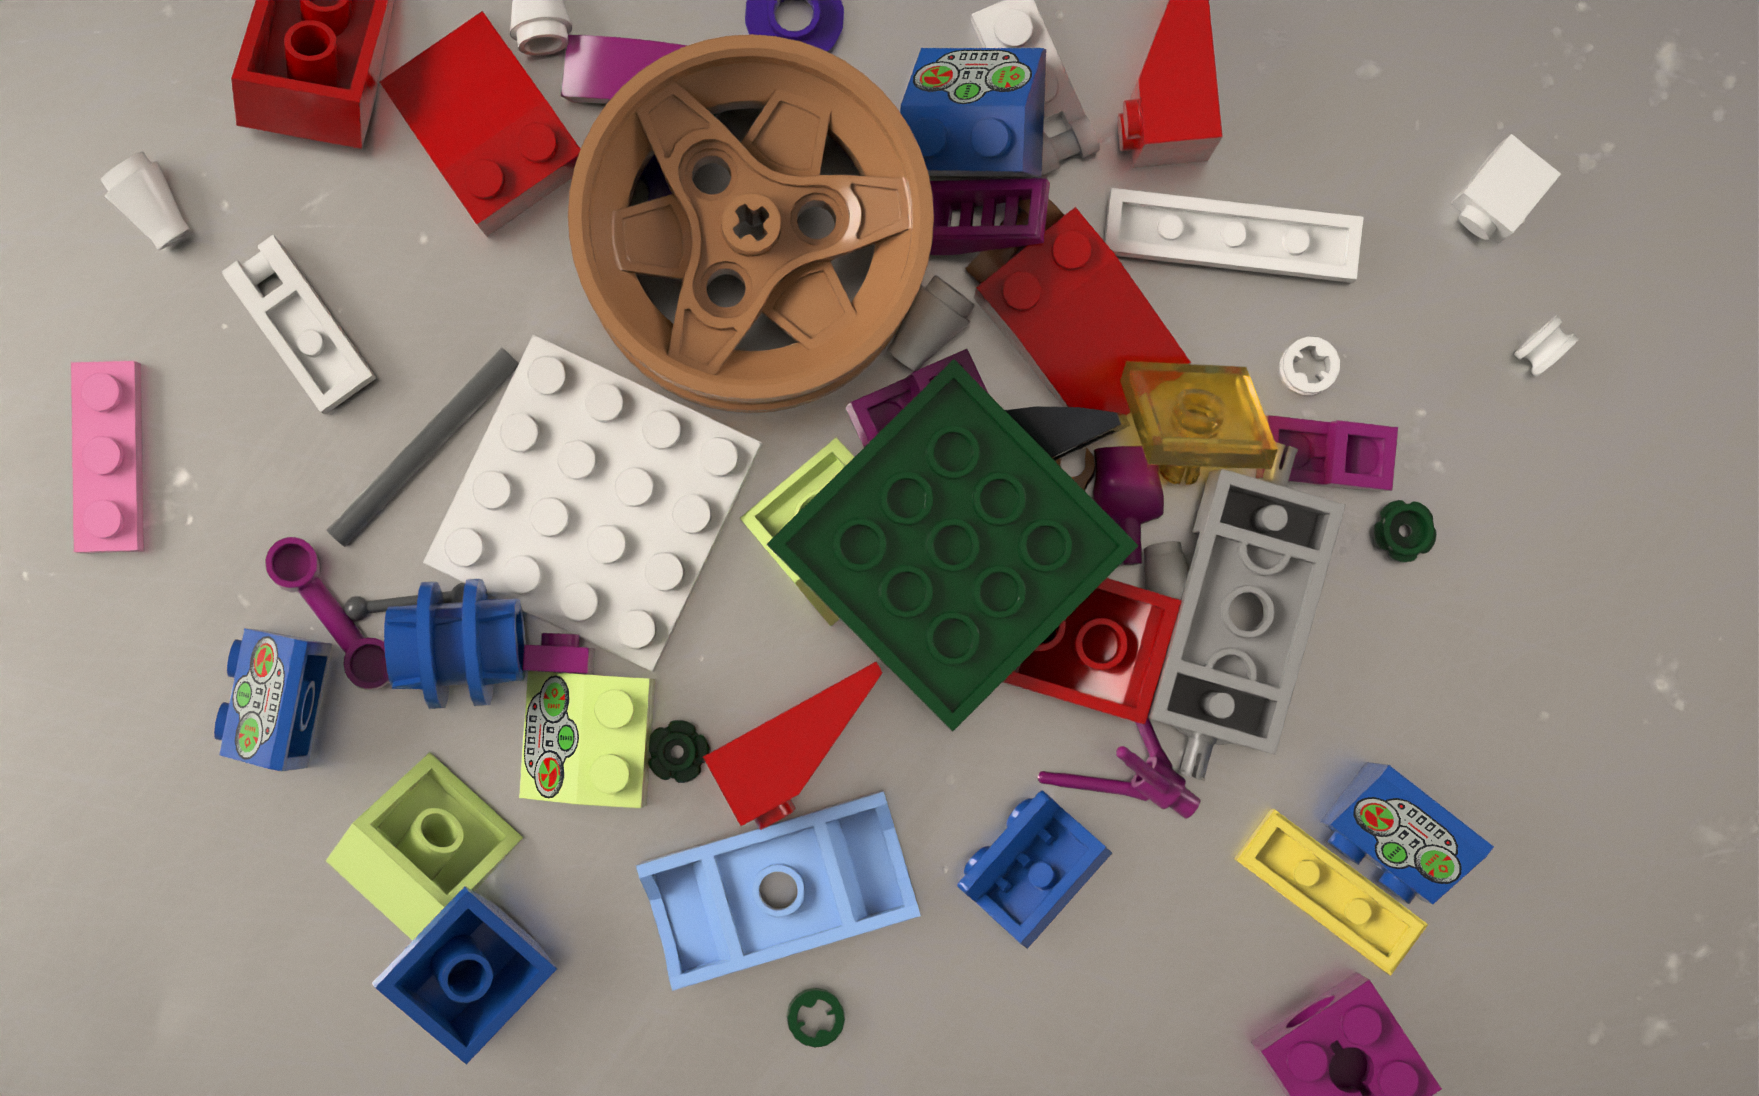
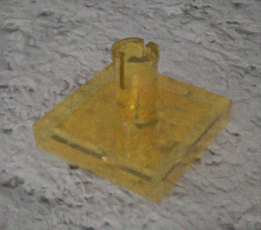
[1120,361,1278,485]

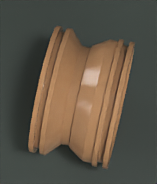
[568,34,934,413]

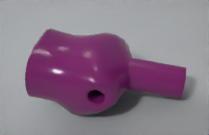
[1092,446,1164,565]

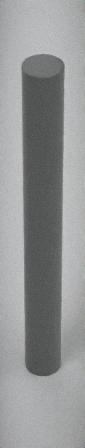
[327,347,519,547]

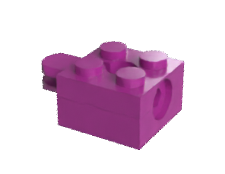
[1251,972,1442,1096]

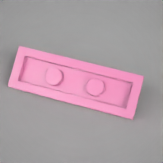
[71,361,144,553]

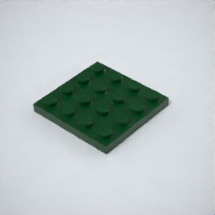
[766,359,1138,732]

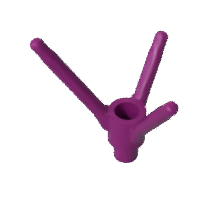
[1038,718,1201,819]

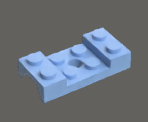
[636,790,921,991]

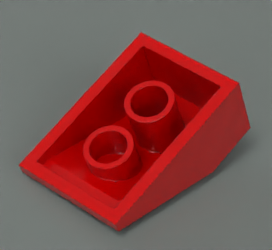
[231,0,394,149]
[1118,0,1223,168]
[379,11,581,237]
[974,207,1191,416]
[1002,578,1182,725]
[703,661,883,830]

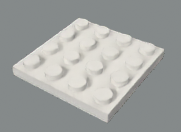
[423,334,763,672]

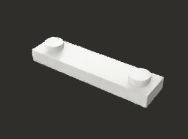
[1104,188,1364,283]

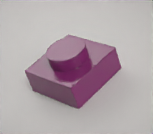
[523,633,595,674]

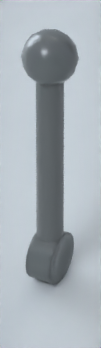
[344,583,465,621]

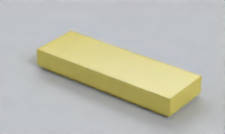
[1234,808,1428,976]

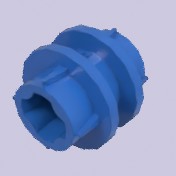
[384,578,526,709]

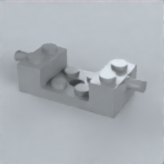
[1147,442,1346,781]

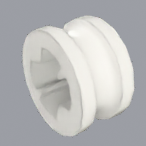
[1514,315,1579,377]
[1279,336,1340,396]

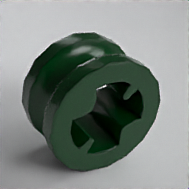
[786,988,845,1048]

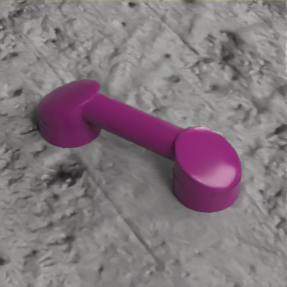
[265,537,389,690]

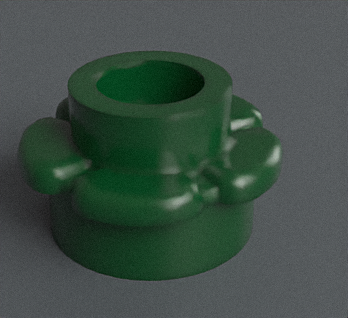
[1374,500,1437,562]
[648,720,709,783]

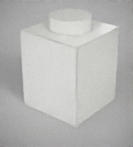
[1451,134,1561,243]

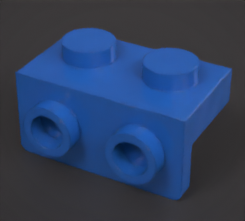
[957,790,1112,949]

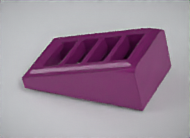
[930,178,1050,256]

